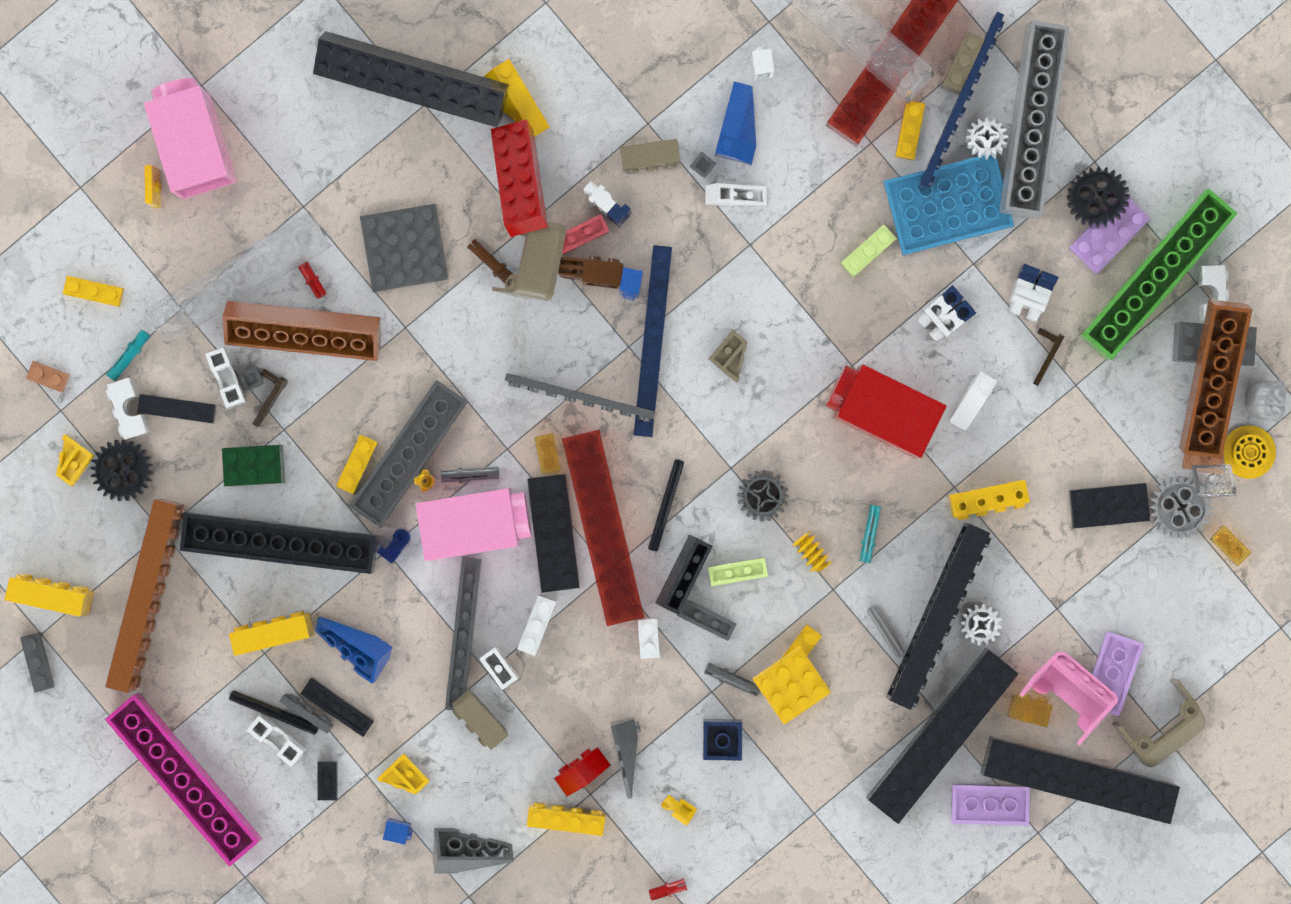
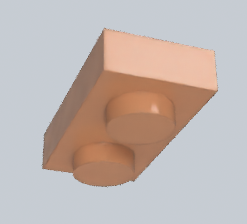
[26,361,70,393]
[1182,454,1224,473]

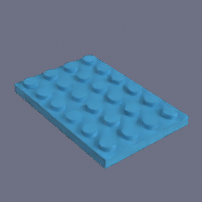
[883,155,1014,256]

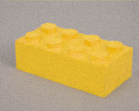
[4,573,94,617]
[229,610,315,656]

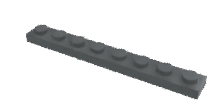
[505,373,656,422]
[445,557,482,711]

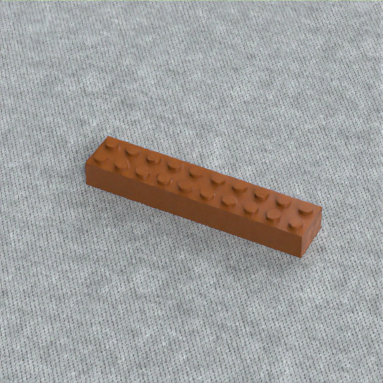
[105,499,185,693]

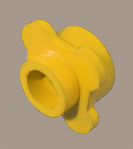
[414,469,435,492]

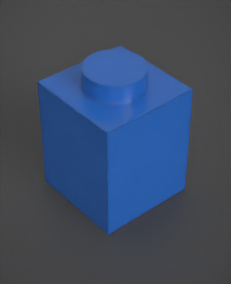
[382,818,413,845]

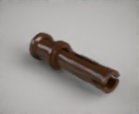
[467,239,513,286]

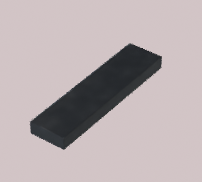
[137,394,217,424]
[300,678,374,737]

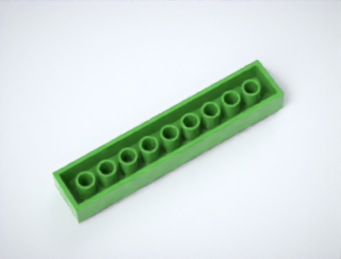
[1079,188,1238,361]

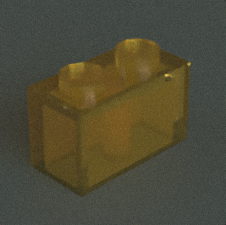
[1007,692,1053,728]

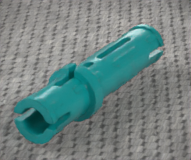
[106,329,151,382]
[859,505,882,563]

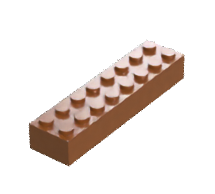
[1179,299,1253,459]
[222,301,381,361]

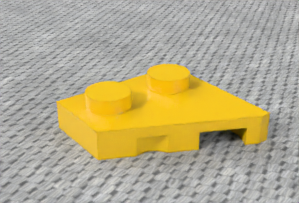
[56,434,95,487]
[377,753,430,795]

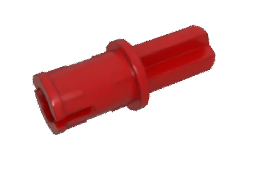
[298,262,326,299]
[649,878,687,901]

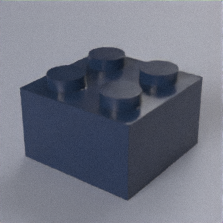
[703,719,742,761]

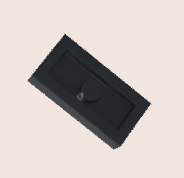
[317,761,338,801]

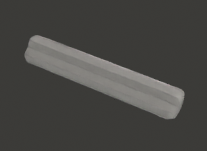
[867,606,905,657]

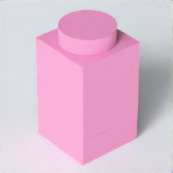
[144,78,237,199]
[415,488,532,561]

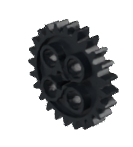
[1066,166,1130,229]
[90,439,154,501]

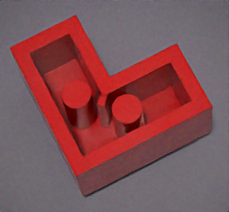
[554,747,611,797]

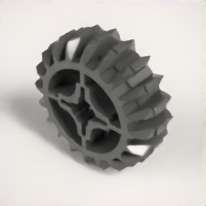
[737,470,789,522]

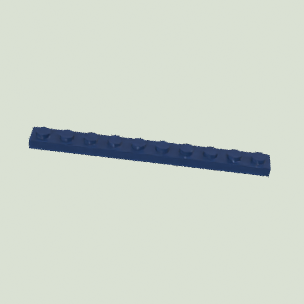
[917,12,1005,191]
[633,245,672,437]

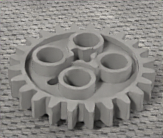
[1149,476,1213,539]

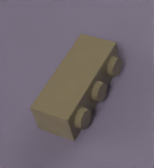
[941,31,985,95]
[620,139,680,174]
[452,689,509,750]

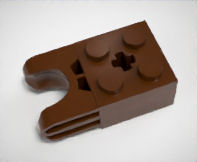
[558,256,624,289]

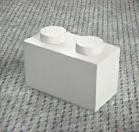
[750,47,774,81]
[638,618,660,659]
[480,646,519,690]

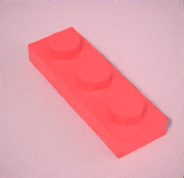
[562,214,610,255]

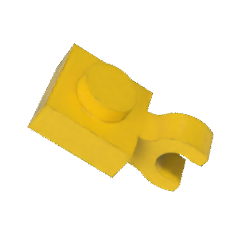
[660,795,697,826]

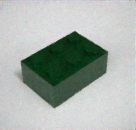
[222,445,285,487]

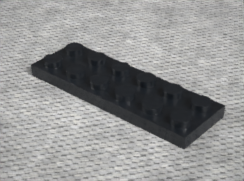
[527,474,580,593]

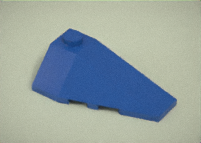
[715,81,756,165]
[315,617,392,684]

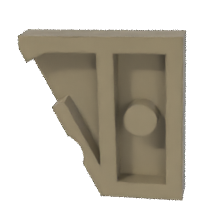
[708,330,748,383]

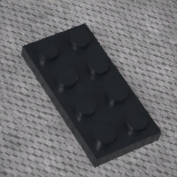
[1069,483,1150,529]

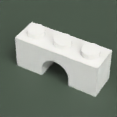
[1198,265,1229,323]
[205,347,247,409]
[106,378,150,440]
[517,594,557,656]
[246,714,307,767]

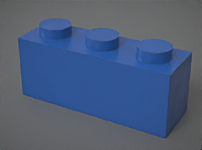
[619,268,643,301]

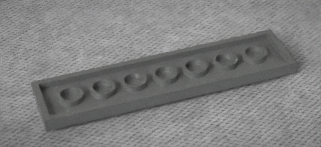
[349,380,468,528]

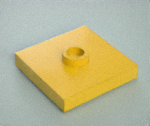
[144,165,161,208]

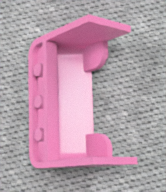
[1020,652,1118,745]

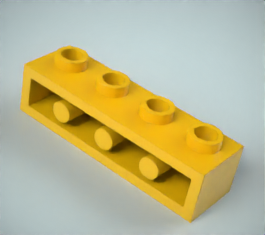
[948,480,1030,521]
[526,802,606,836]

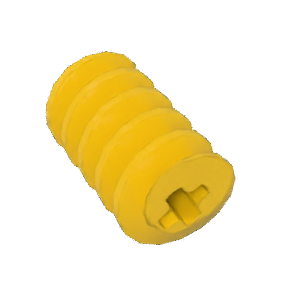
[792,530,832,573]

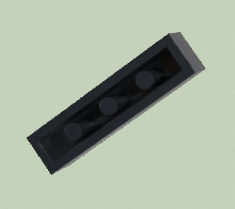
[655,535,713,615]

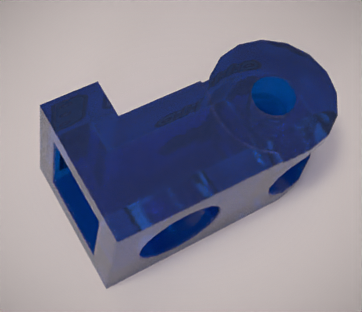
[377,529,411,564]

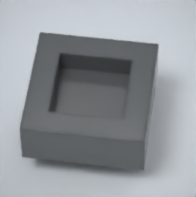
[690,151,716,179]
[239,366,265,392]

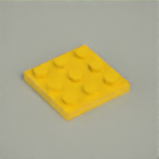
[752,646,831,725]

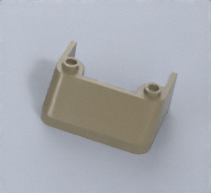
[492,221,566,301]
[1112,678,1206,767]

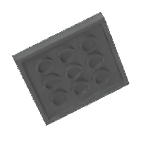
[360,204,449,292]

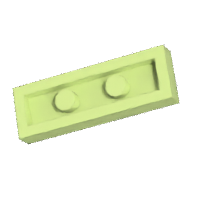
[841,225,897,277]
[708,557,768,586]

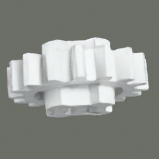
[966,118,1008,160]
[960,604,1002,646]

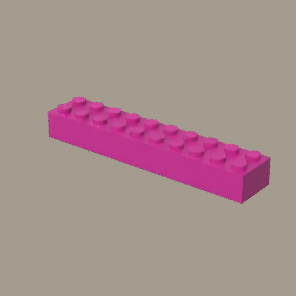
[104,692,263,867]

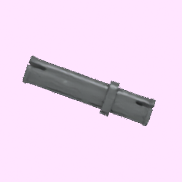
[441,467,499,483]
[704,663,760,697]

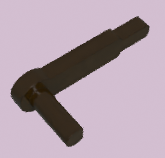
[1033,328,1065,386]
[252,369,288,427]

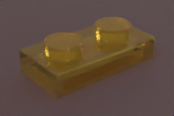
[534,433,561,474]
[1210,525,1252,566]

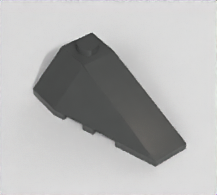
[611,717,641,799]
[433,828,514,874]

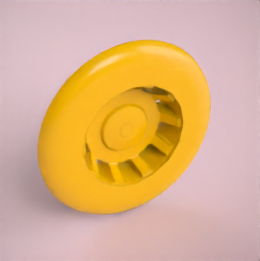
[1223,425,1276,479]

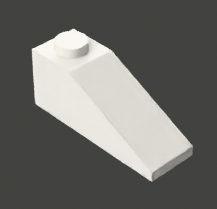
[705,183,767,206]
[948,371,997,431]

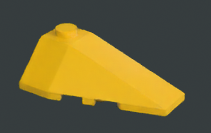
[484,59,550,137]

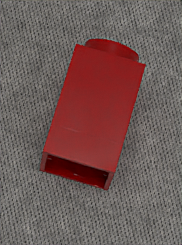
[825,364,947,459]

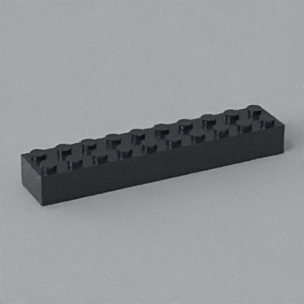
[313,31,509,128]
[179,512,378,574]
[886,523,991,710]
[866,648,1019,824]
[980,736,1180,824]

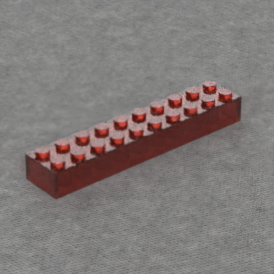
[825,0,958,147]
[562,430,644,626]

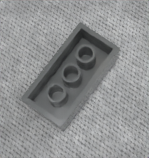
[1172,322,1257,367]

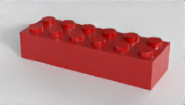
[490,119,548,237]

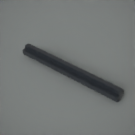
[648,459,684,552]
[229,690,319,735]

